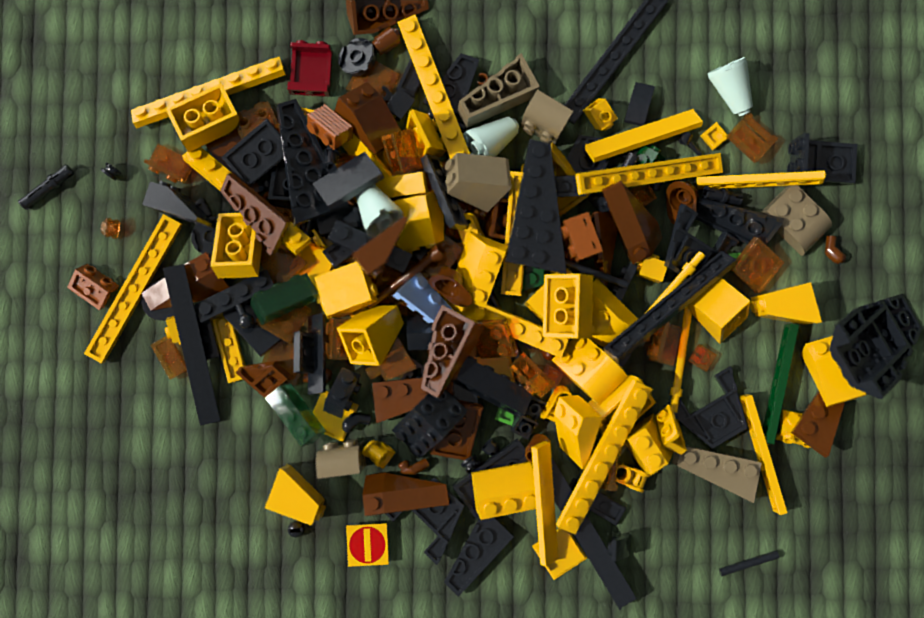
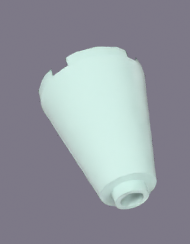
[707,57,753,116]
[463,117,519,157]
[355,184,403,238]

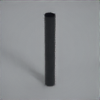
[719,551,779,577]

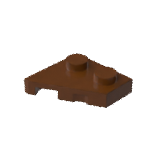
[235,361,290,398]

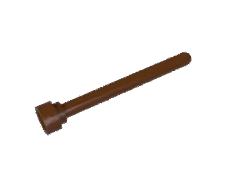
[367,243,447,309]

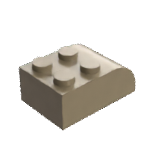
[521,90,573,144]
[761,185,832,256]
[316,439,367,479]

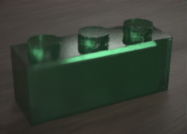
[251,273,318,325]
[266,384,326,447]

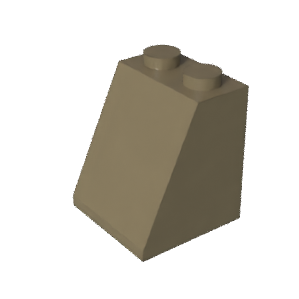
[445,153,512,212]

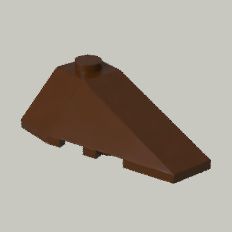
[602,181,663,264]
[590,212,618,287]

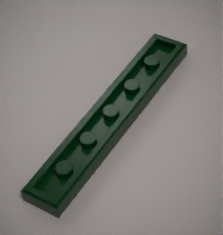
[763,324,799,444]

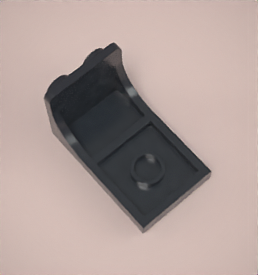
[787,133,857,185]
[392,389,467,458]

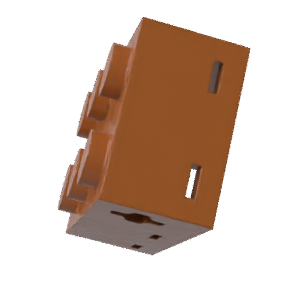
[561,212,603,263]

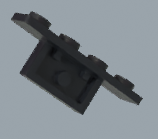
[294,313,326,395]

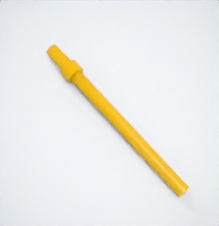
[644,251,705,314]
[670,307,692,413]

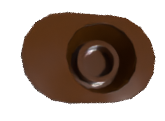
[666,181,699,224]
[429,265,473,307]

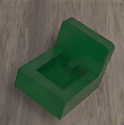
[636,145,665,165]

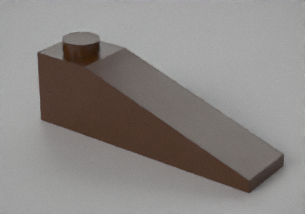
[346,0,429,35]
[141,252,230,311]
[421,305,485,398]
[363,473,450,516]

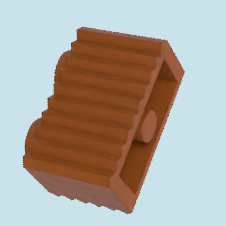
[307,104,353,150]

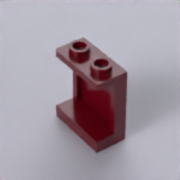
[287,40,333,97]

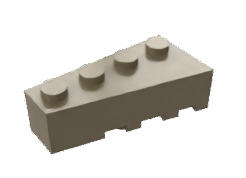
[457,53,540,128]
[672,446,762,503]

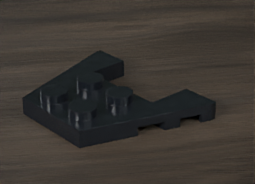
[567,135,640,212]
[664,204,739,279]
[662,366,747,449]
[385,478,465,565]

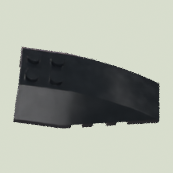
[829,294,923,399]

